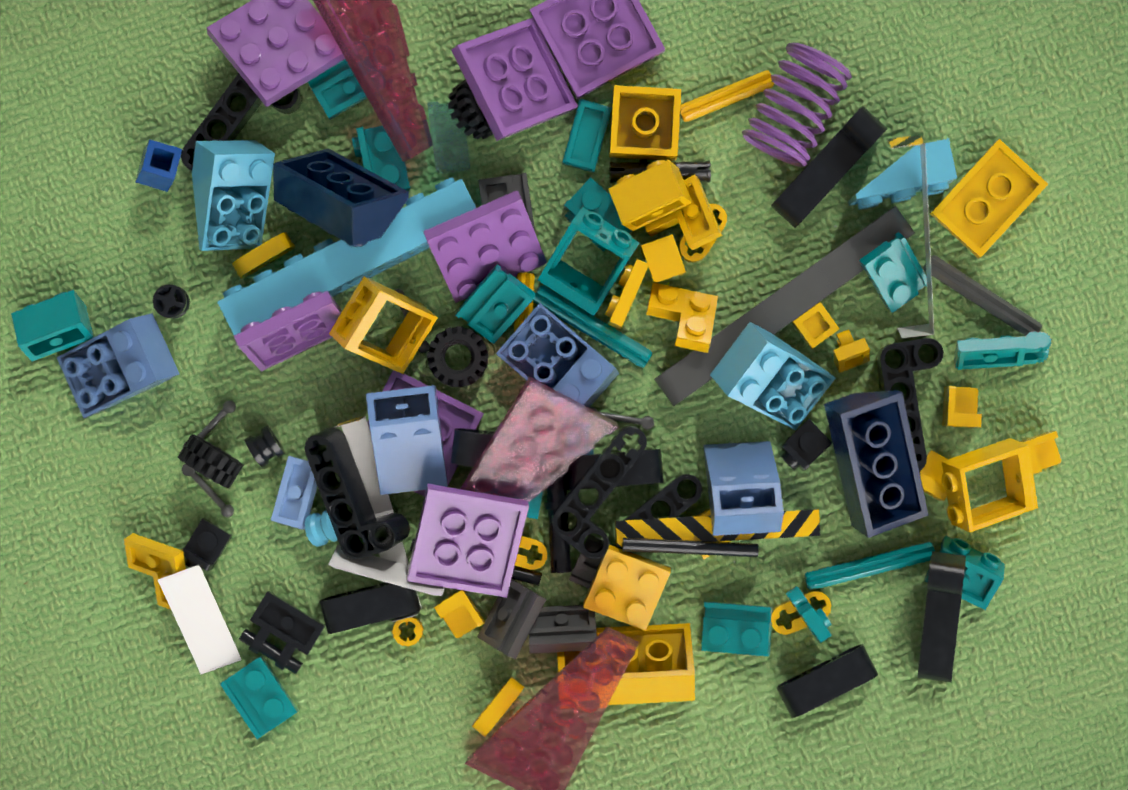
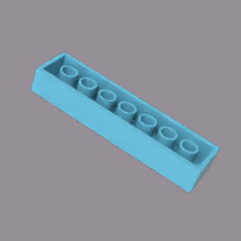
[217,177,476,335]

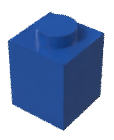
[135,139,182,192]

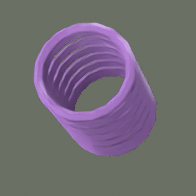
[742,42,852,167]

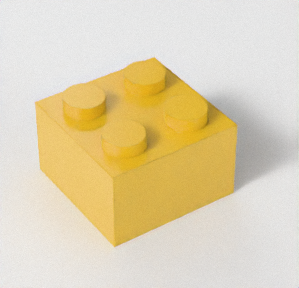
[609,85,681,161]

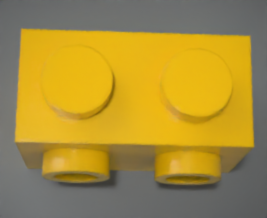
[608,160,692,231]

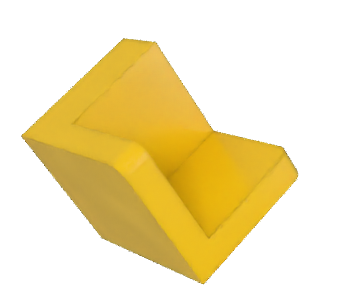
[640,234,686,283]
[942,385,982,428]
[1020,431,1062,474]
[919,451,948,501]
[434,590,485,638]

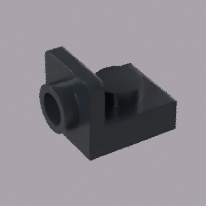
[779,419,832,471]
[181,518,232,571]

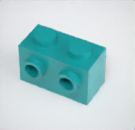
[11,290,94,362]

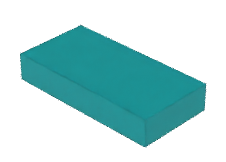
[562,99,612,173]

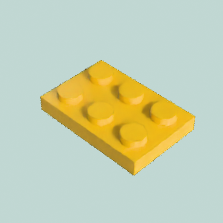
[929,139,1048,259]

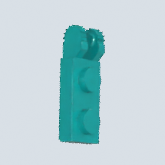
[954,331,1052,370]

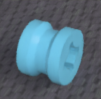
[305,510,338,547]

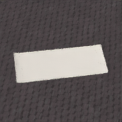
[328,545,445,596]
[158,565,241,674]

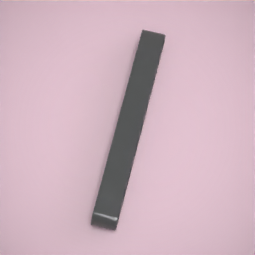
[654,206,915,406]

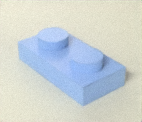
[271,456,317,530]

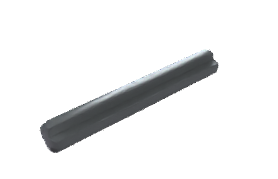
[923,255,1042,336]

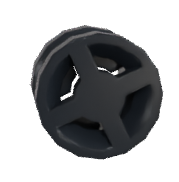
[153,284,190,319]
[245,425,285,468]

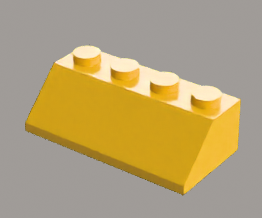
[557,623,695,708]

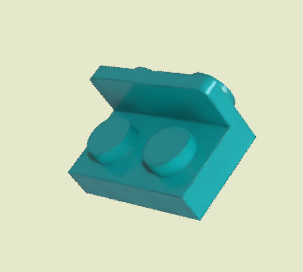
[352,123,411,190]
[563,177,632,252]
[925,536,1005,610]

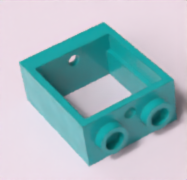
[538,207,640,316]

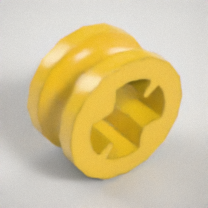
[392,616,423,647]

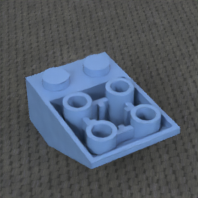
[496,303,619,422]
[57,313,180,418]
[366,385,448,495]
[703,441,784,536]

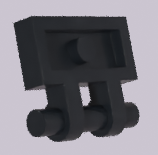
[239,591,326,674]

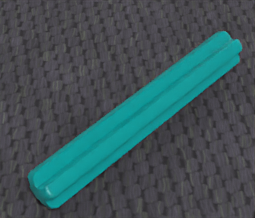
[533,285,652,368]
[805,542,935,590]

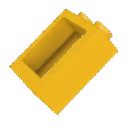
[329,276,438,374]
[942,438,1038,532]

